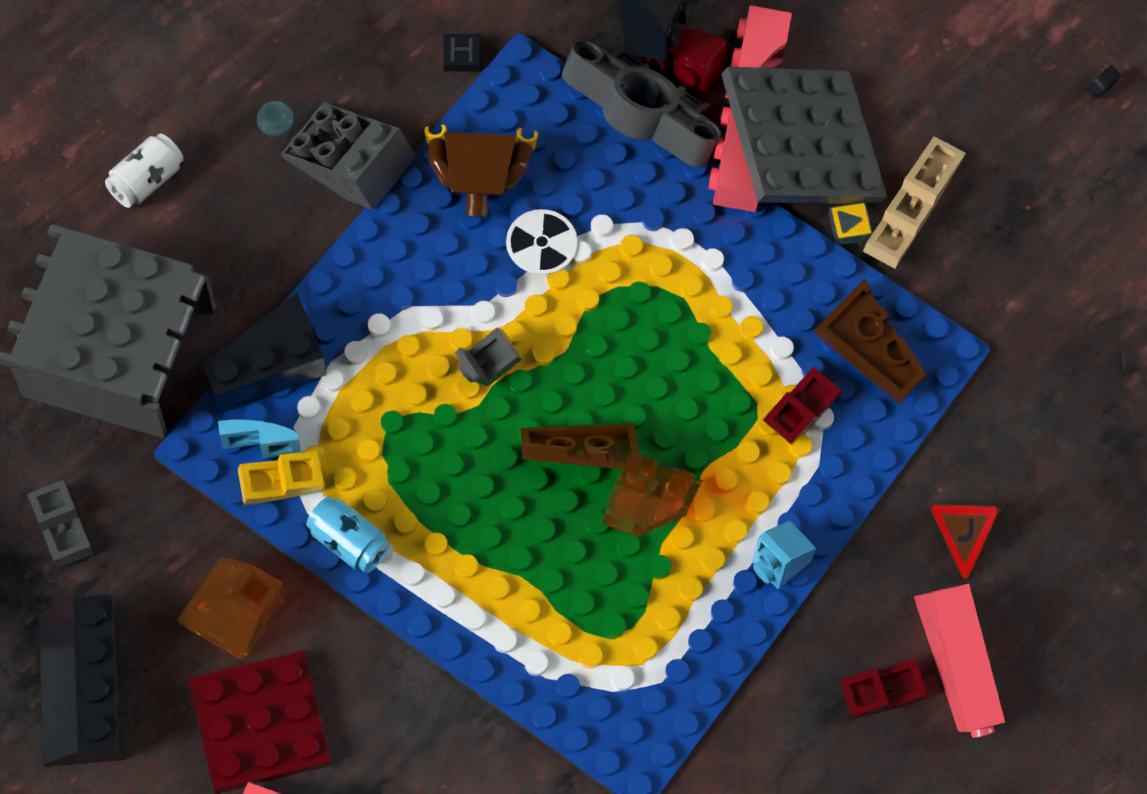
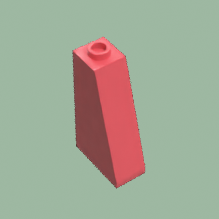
[914,584,1005,738]

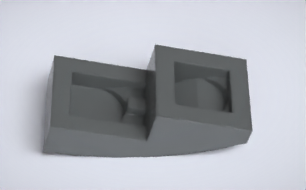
[27,480,94,569]

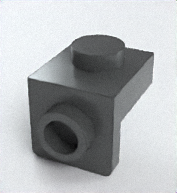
[455,327,522,386]

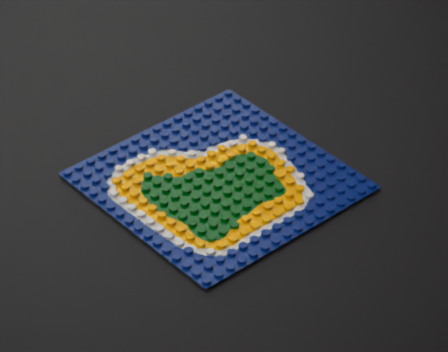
[154,34,990,794]

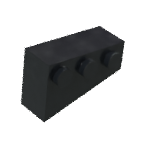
[202,292,326,413]

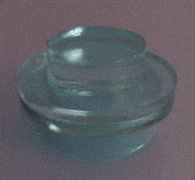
[257,101,293,137]

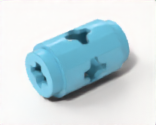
[306,496,390,573]

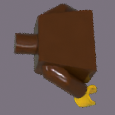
[424,124,538,218]

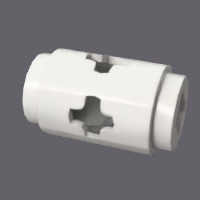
[105,133,184,208]

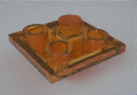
[602,456,703,537]
[177,557,286,661]

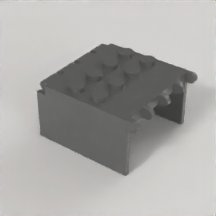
[0,225,216,439]

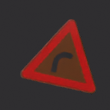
[930,504,1002,579]

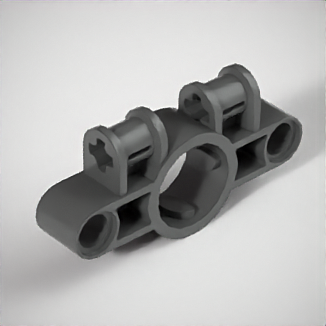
[562,40,721,167]

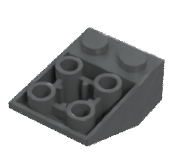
[280,102,417,210]

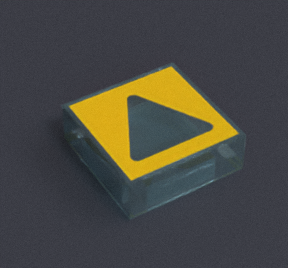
[828,202,873,245]

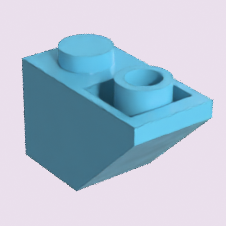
[752,521,816,589]

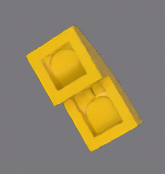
[238,451,324,505]

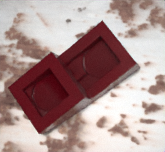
[763,367,842,445]
[840,659,929,718]

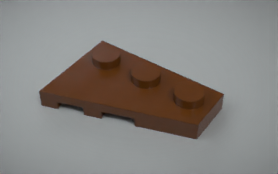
[815,278,926,405]
[521,423,641,471]

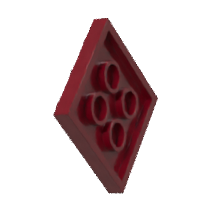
[189,650,332,794]

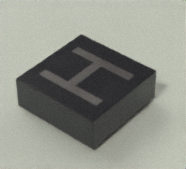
[443,34,480,72]

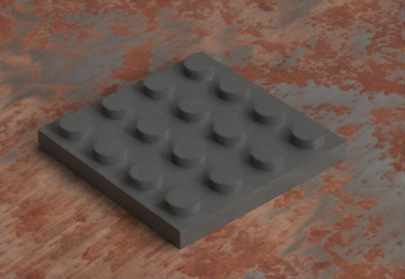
[721,66,887,204]

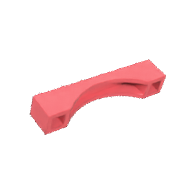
[708,5,792,213]

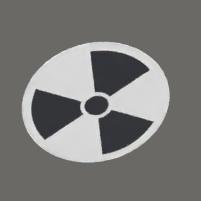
[506,209,578,274]

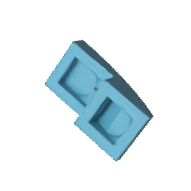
[218,420,301,458]

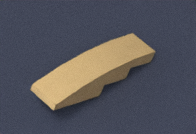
[863,136,966,269]

